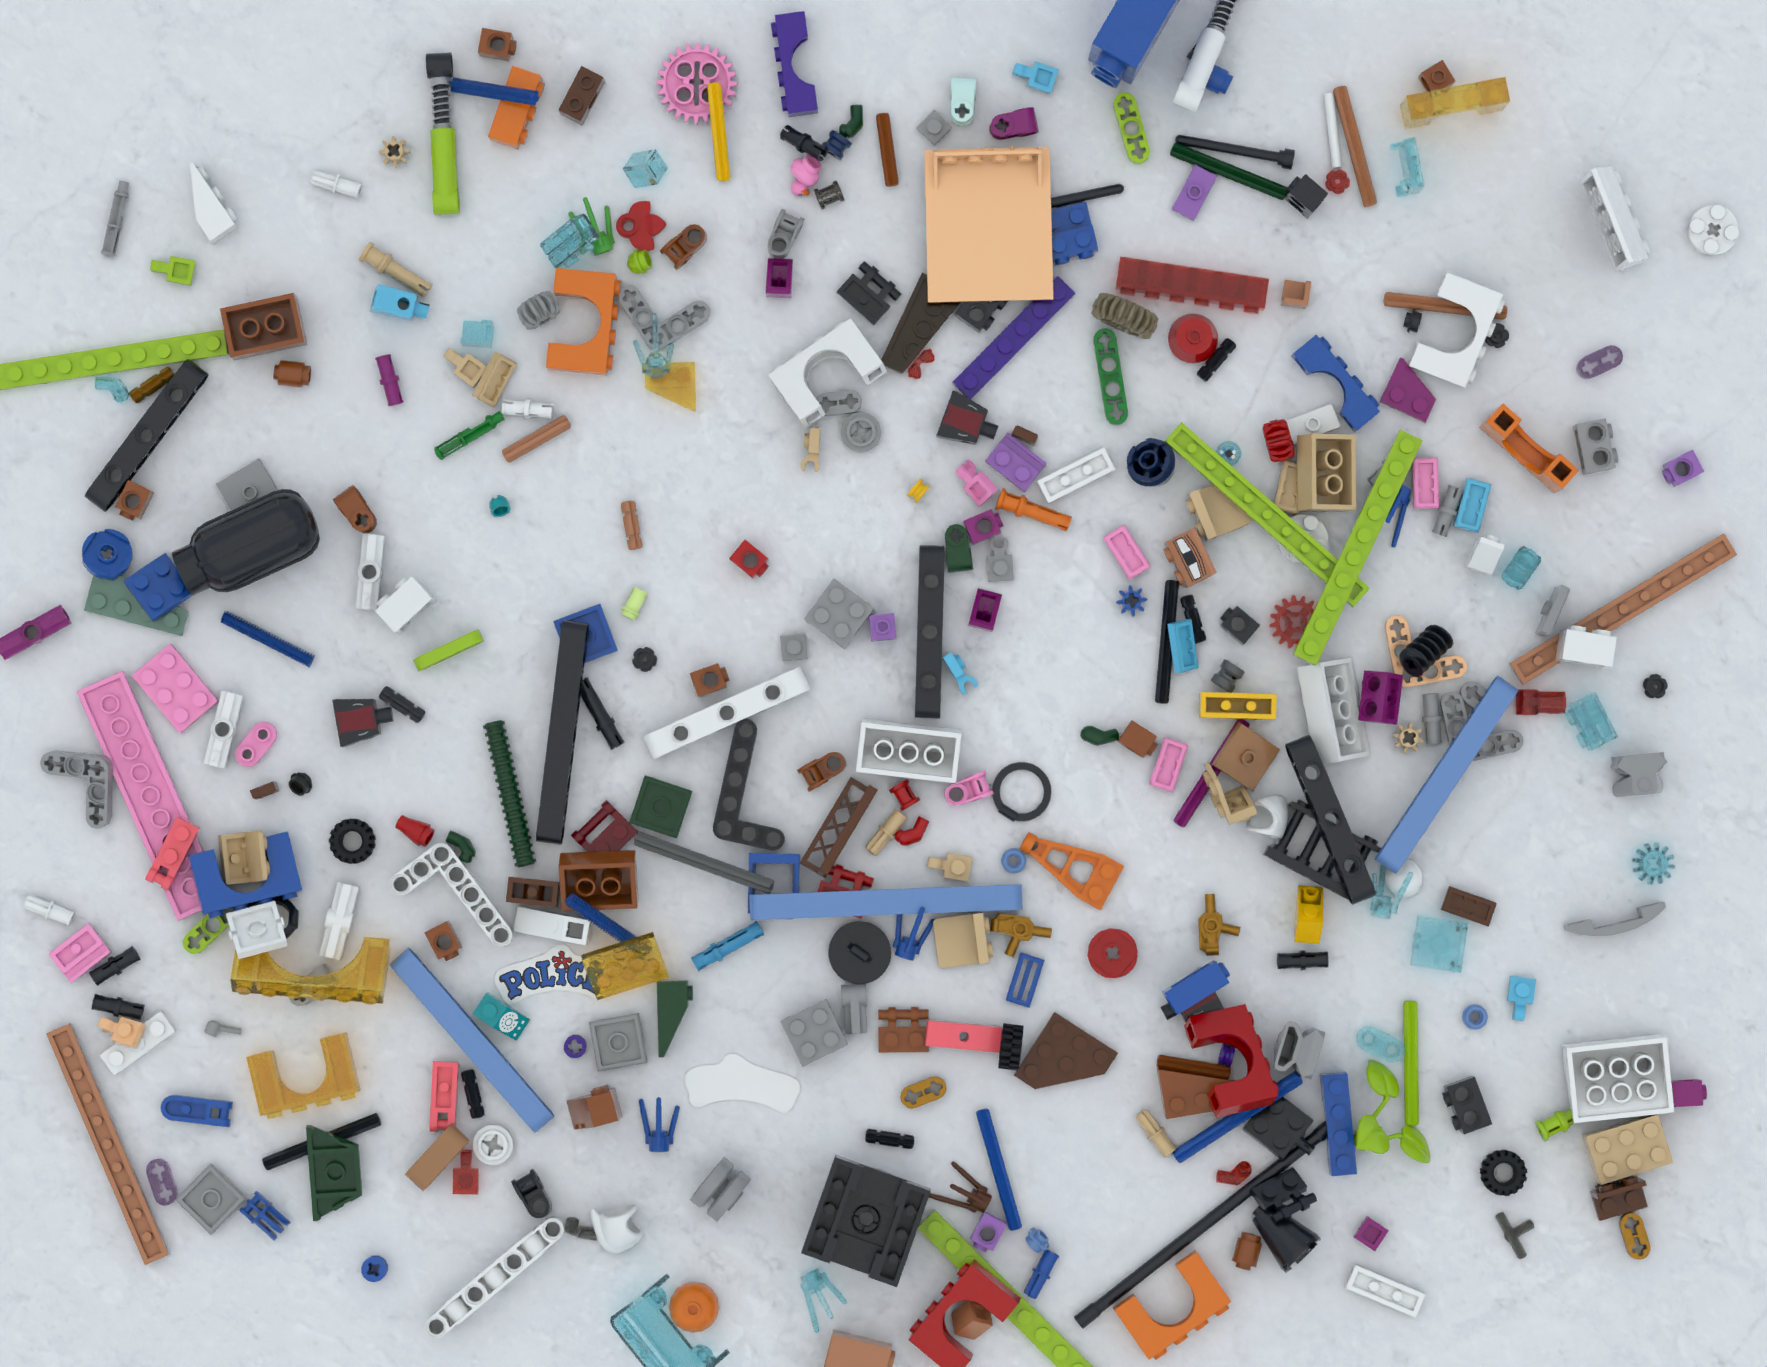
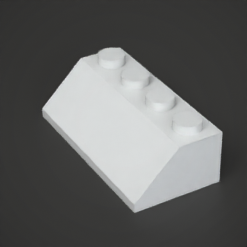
[1297,658,1370,765]
[856,719,962,783]

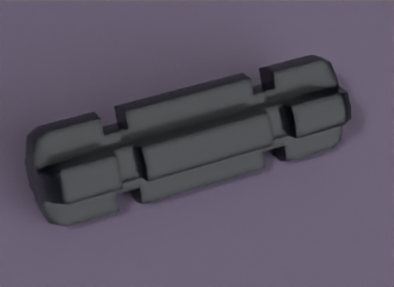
[1197,338,1236,382]
[1180,595,1206,644]
[379,686,425,723]
[461,1069,485,1119]
[865,1129,915,1149]

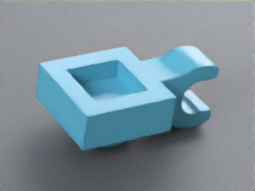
[1012,61,1059,94]
[943,652,978,695]
[1507,976,1536,1021]

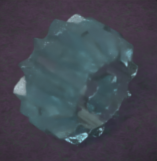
[1502,546,1541,590]
[1632,842,1675,885]

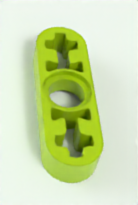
[1113,92,1150,164]
[413,629,484,672]
[183,910,229,954]

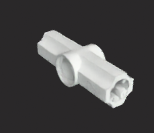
[356,534,385,611]
[204,690,243,769]
[319,882,359,960]

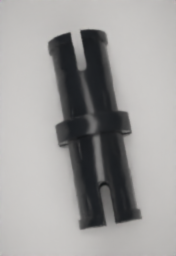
[780,125,828,161]
[89,946,141,986]
[1277,950,1328,970]
[91,994,145,1020]

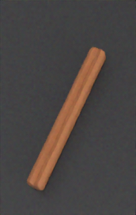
[1333,86,1377,207]
[1383,292,1508,320]

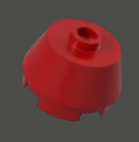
[1168,314,1218,363]

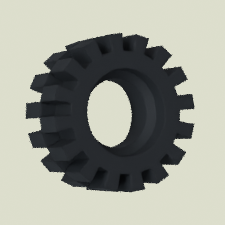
[329,819,376,864]
[998,1023,1024,1071]
[1480,1150,1527,1196]

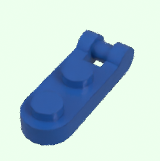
[161,1095,233,1127]

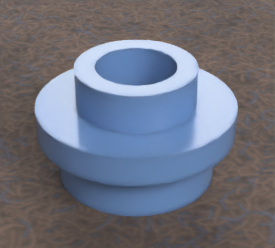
[1001,848,1026,873]
[1462,1004,1488,1030]

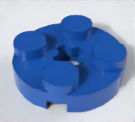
[82,529,132,580]

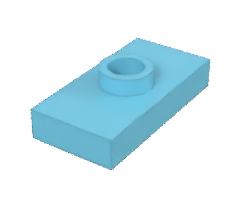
[1454,478,1492,533]
[1167,619,1199,673]

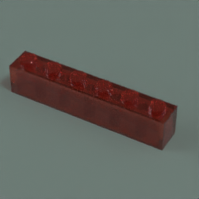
[1115,257,1269,314]

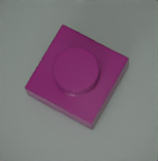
[1353,1216,1389,1251]

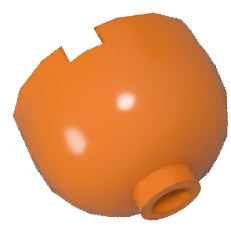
[669,1282,719,1333]

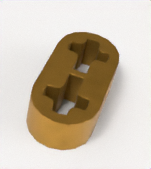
[900,1076,946,1109]
[1619,1212,1651,1260]

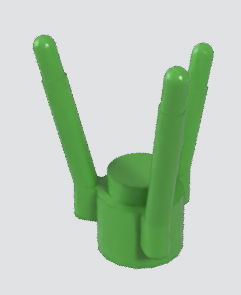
[568,197,615,256]

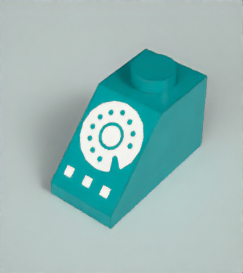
[473,992,530,1041]

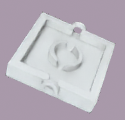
[226,901,288,959]

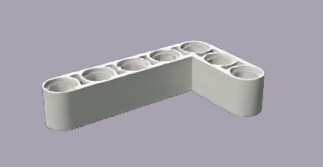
[389,843,514,947]

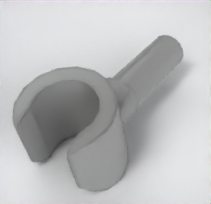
[204,1020,241,1037]

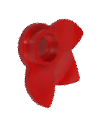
[616,201,666,251]

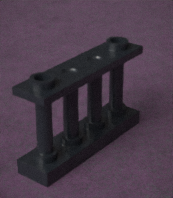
[1263,799,1381,900]

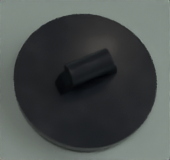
[828,921,891,984]

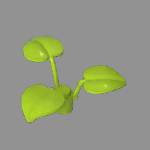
[1353,1060,1431,1163]

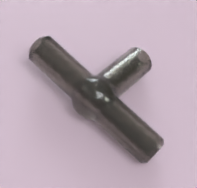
[1495,1212,1534,1259]

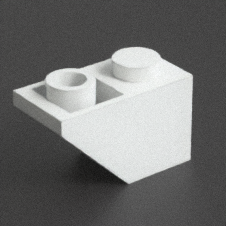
[1465,534,1505,576]

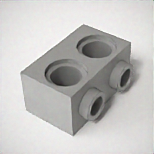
[1573,418,1618,475]

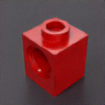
[729,540,769,579]

